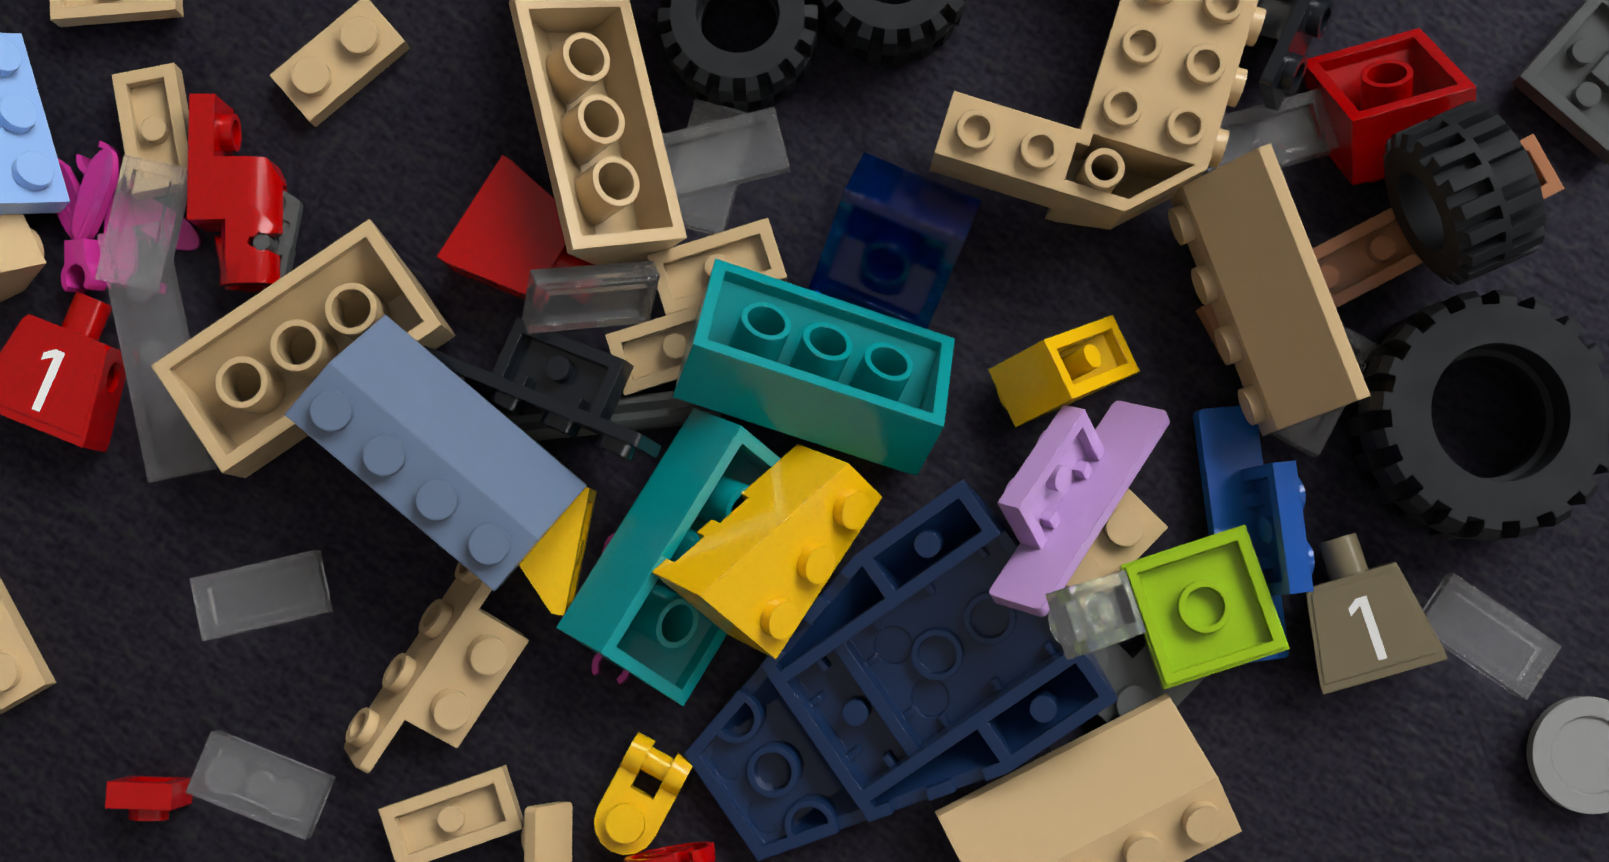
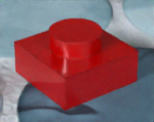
[105,776,194,821]

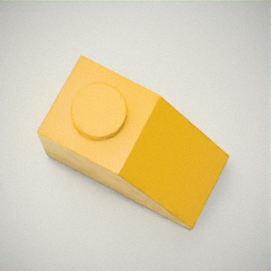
[988,315,1140,428]
[519,487,597,616]

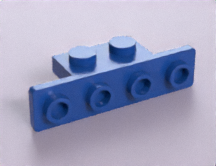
[1193,405,1315,663]

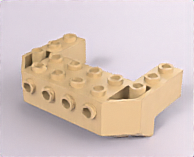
[929,0,1266,230]

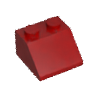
[1304,28,1477,186]

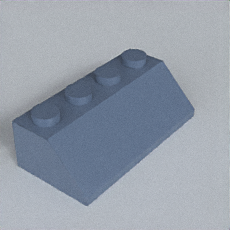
[284,315,587,591]

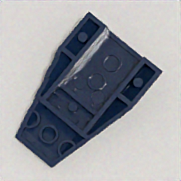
[684,479,1118,861]

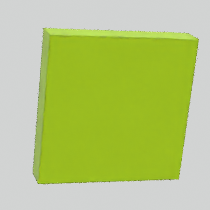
[1119,525,1290,690]

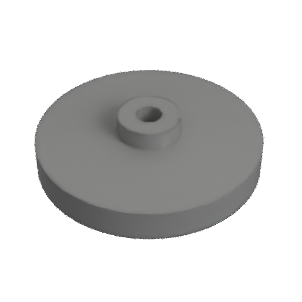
[1526,696,1609,814]

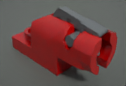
[187,94,303,293]

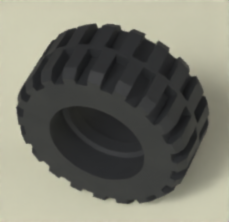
[1347,290,1609,541]

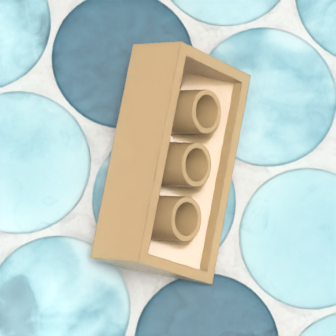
[509,0,687,266]
[1168,143,1371,436]
[151,219,456,478]
[935,693,1242,862]

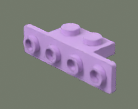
[989,401,1170,617]

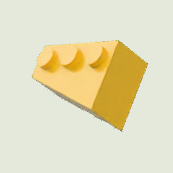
[652,444,882,659]

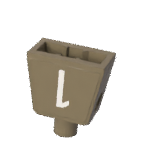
[1305,532,1448,695]

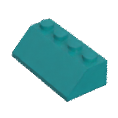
[673,258,955,476]
[556,408,781,706]

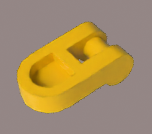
[594,732,693,855]

